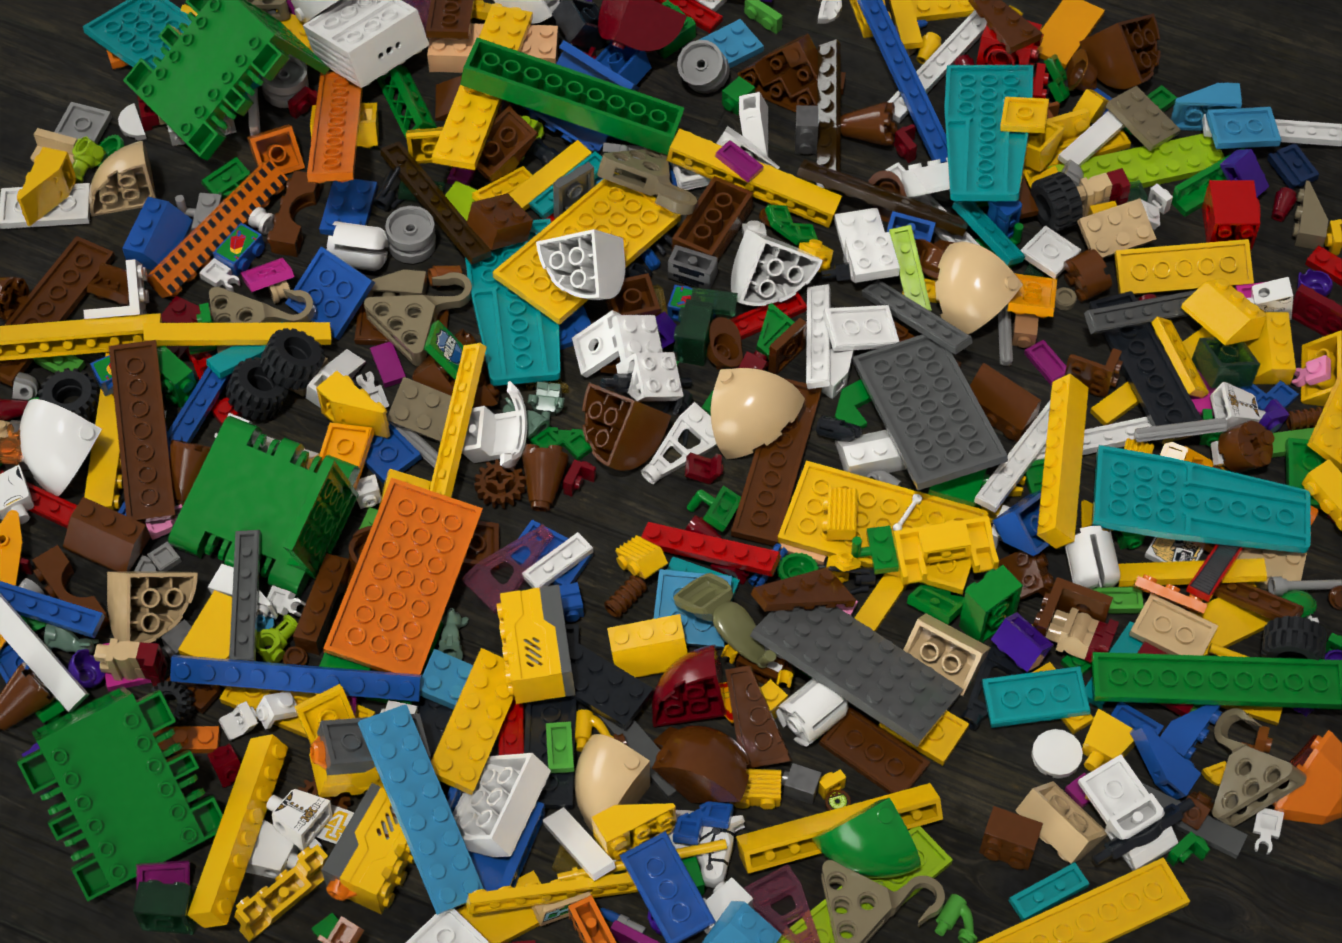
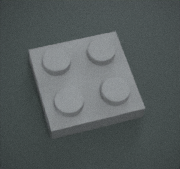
[54,102,112,144]

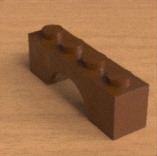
[267,170,322,257]
[32,545,110,638]
[293,553,352,655]

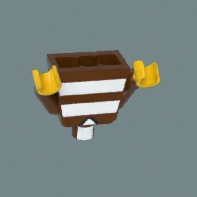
[721,644,796,688]

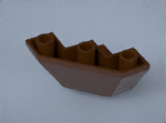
[737,33,818,112]
[412,329,500,407]

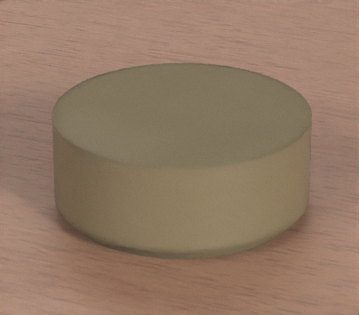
[1055,287,1077,310]

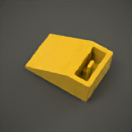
[17,147,77,226]
[316,371,390,438]
[592,803,676,860]

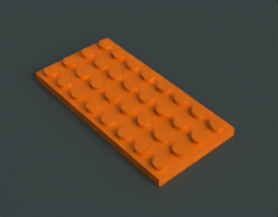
[323,477,483,675]

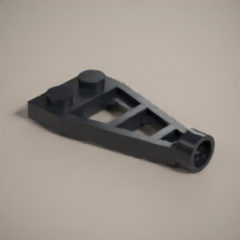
[960,642,1037,730]

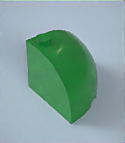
[812,798,921,878]

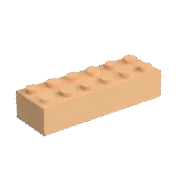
[427,24,559,73]

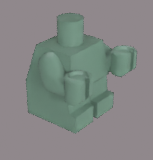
[528,382,564,421]

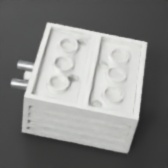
[303,0,429,88]

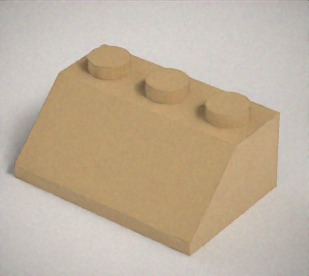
[903,614,991,696]
[1015,781,1107,864]

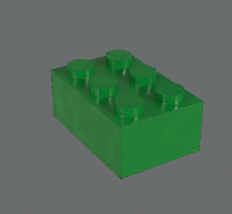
[959,565,1023,643]

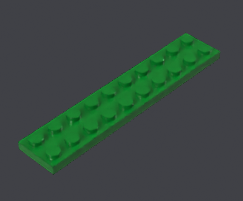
[1091,652,1342,709]

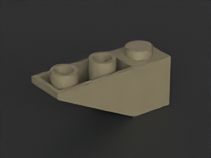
[1292,180,1328,249]
[363,270,428,302]

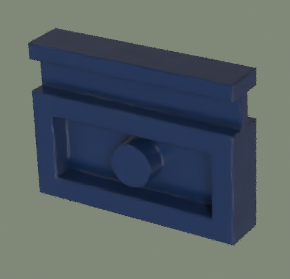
[1267,143,1319,190]

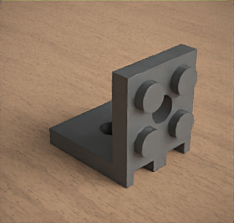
[553,162,594,219]

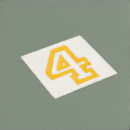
[315,805,354,844]

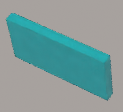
[982,666,1090,728]

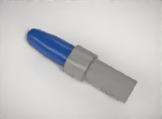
[600,908,646,934]

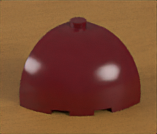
[598,0,687,51]
[652,644,727,727]

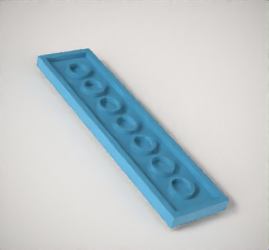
[358,704,484,915]

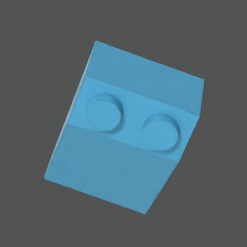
[1171,83,1242,131]
[702,901,782,943]

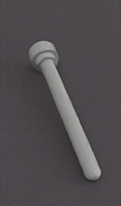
[1268,576,1342,596]

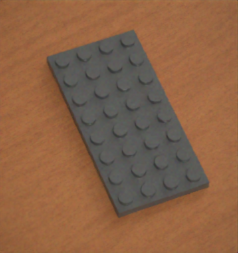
[852,335,1008,490]
[750,605,963,747]

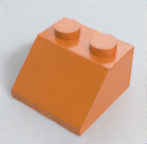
[247,124,305,174]

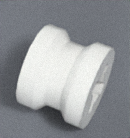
[248,207,275,234]

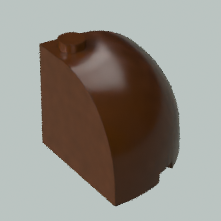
[1079,14,1161,89]
[582,383,671,471]
[652,726,750,803]

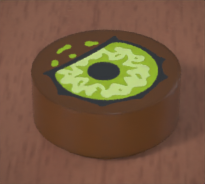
[825,790,851,811]

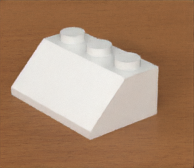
[901,157,950,197]
[835,430,906,477]

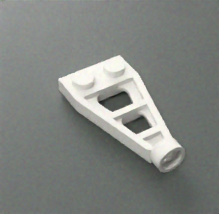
[641,402,717,484]

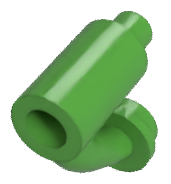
[935,894,977,943]

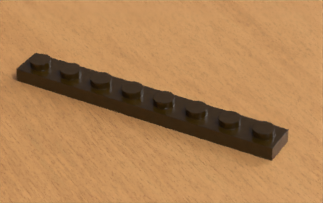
[817,39,841,192]
[381,141,491,265]
[797,159,969,236]

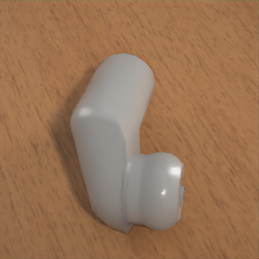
[866,470,902,486]

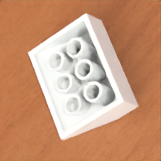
[453,753,551,857]

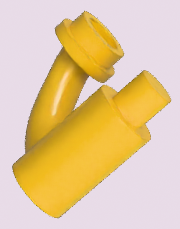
[575,710,614,752]

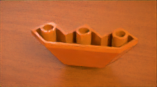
[1271,730,1342,825]

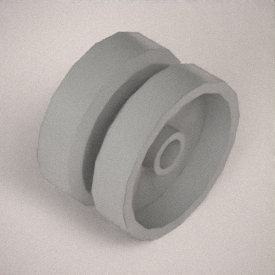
[677,40,730,94]
[260,54,309,108]
[385,206,437,264]

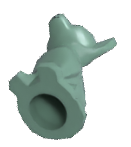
[502,397,550,440]
[438,608,468,660]
[44,624,99,655]

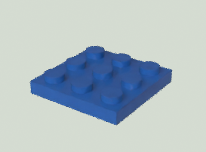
[285,246,376,340]

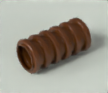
[1286,407,1324,431]
[604,575,647,618]

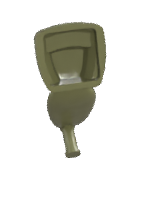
[673,573,776,668]

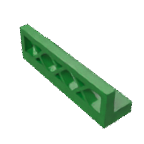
[376,65,437,140]
[1171,148,1245,217]

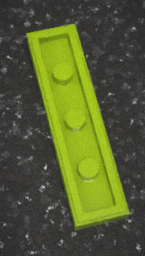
[889,225,932,312]

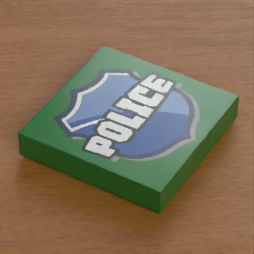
[424,320,464,380]

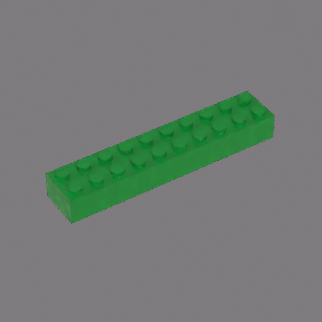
[460,37,685,155]

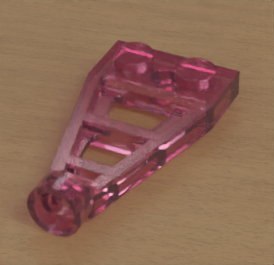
[461,524,555,613]
[743,864,821,943]

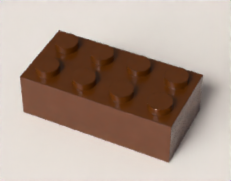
[672,176,754,261]

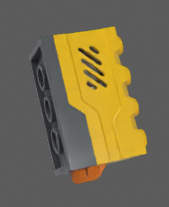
[497,585,576,704]
[309,713,431,798]
[321,783,415,915]

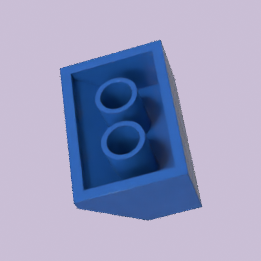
[595,42,652,85]
[122,197,193,270]
[992,490,1050,556]

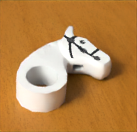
[668,810,745,888]

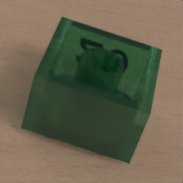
[674,299,714,366]
[1192,337,1260,388]
[133,880,196,935]

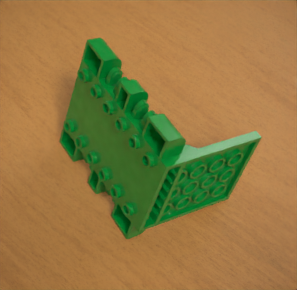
[123,0,330,161]
[168,416,360,599]
[17,686,223,902]

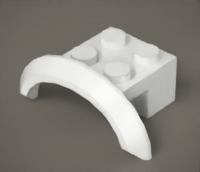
[462,381,527,468]

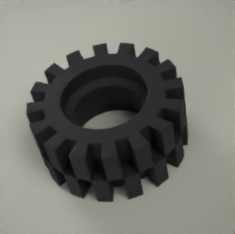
[151,681,195,727]

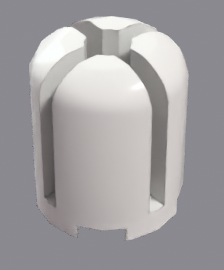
[327,221,389,271]
[1065,526,1120,590]
[776,678,848,747]

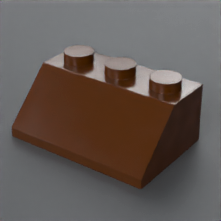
[970,363,1041,442]
[63,497,151,572]

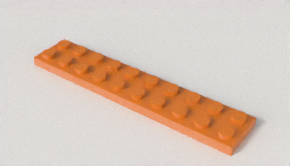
[307,72,363,183]

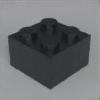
[552,0,607,50]

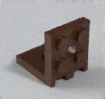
[1033,577,1113,637]

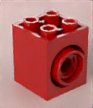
[976,21,1044,70]
[1202,180,1260,250]

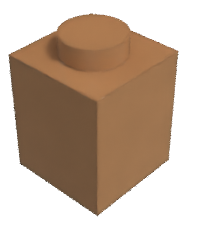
[1012,313,1039,348]

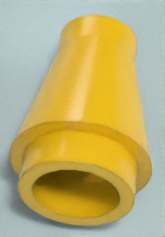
[916,32,942,64]

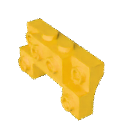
[893,516,999,585]
[234,844,328,942]

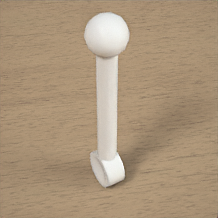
[893,494,922,531]

